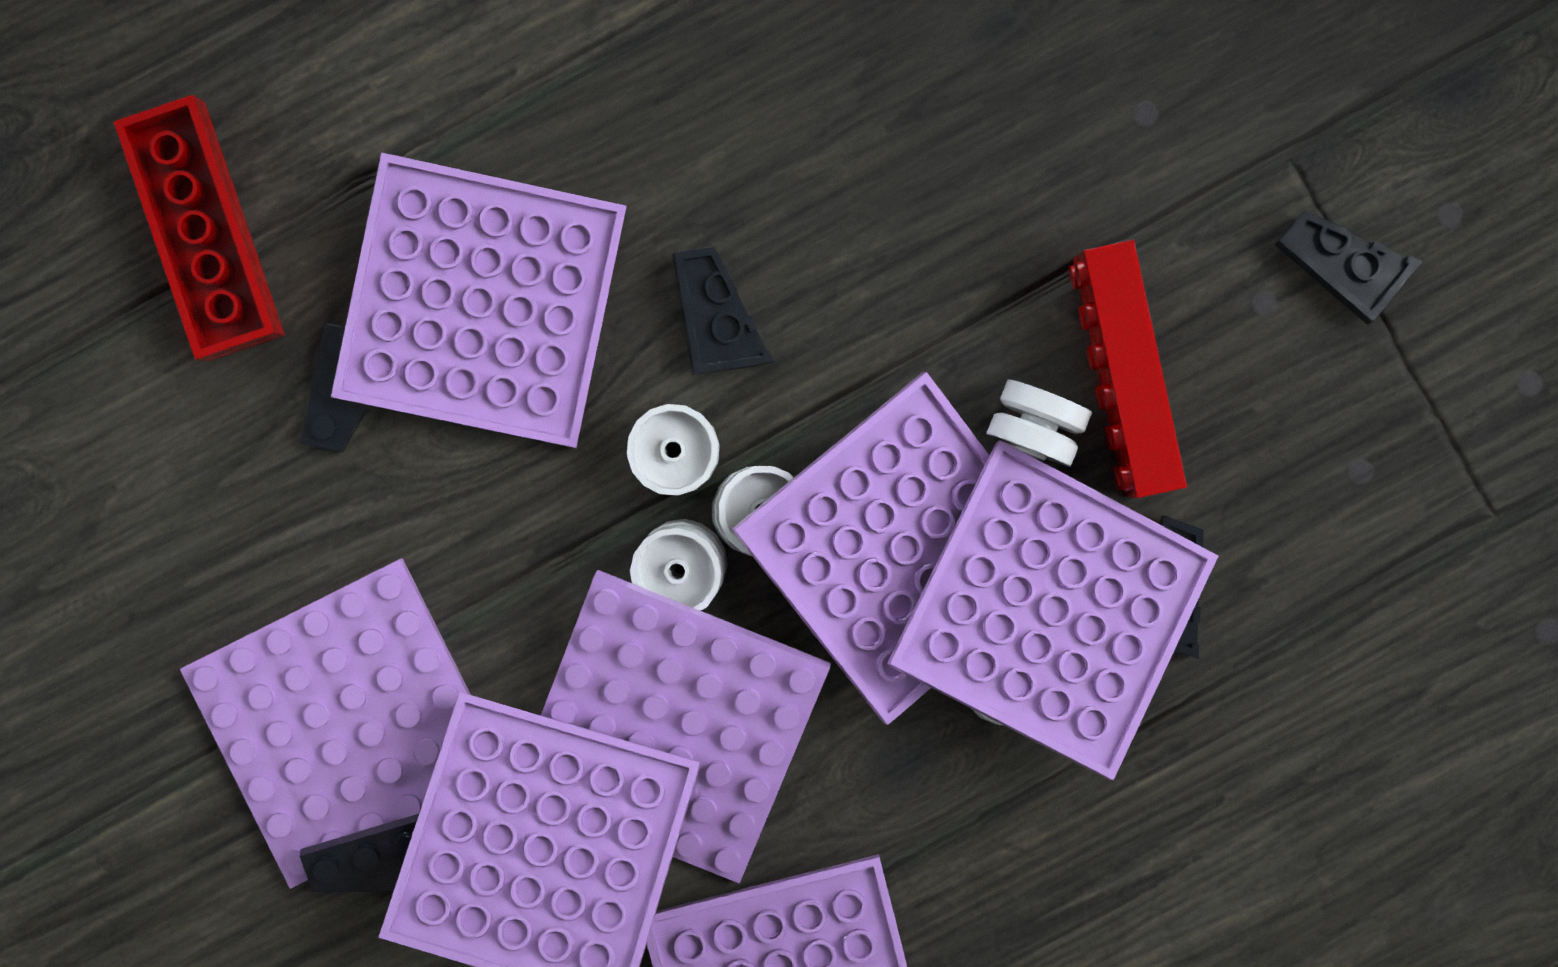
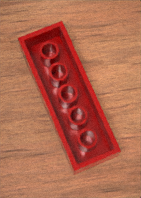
[114,95,285,362]
[1069,240,1187,498]

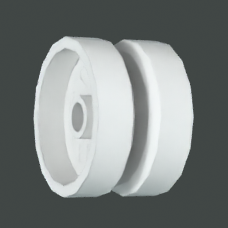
[986,379,1092,467]
[627,404,720,496]
[712,466,794,556]
[630,519,728,611]

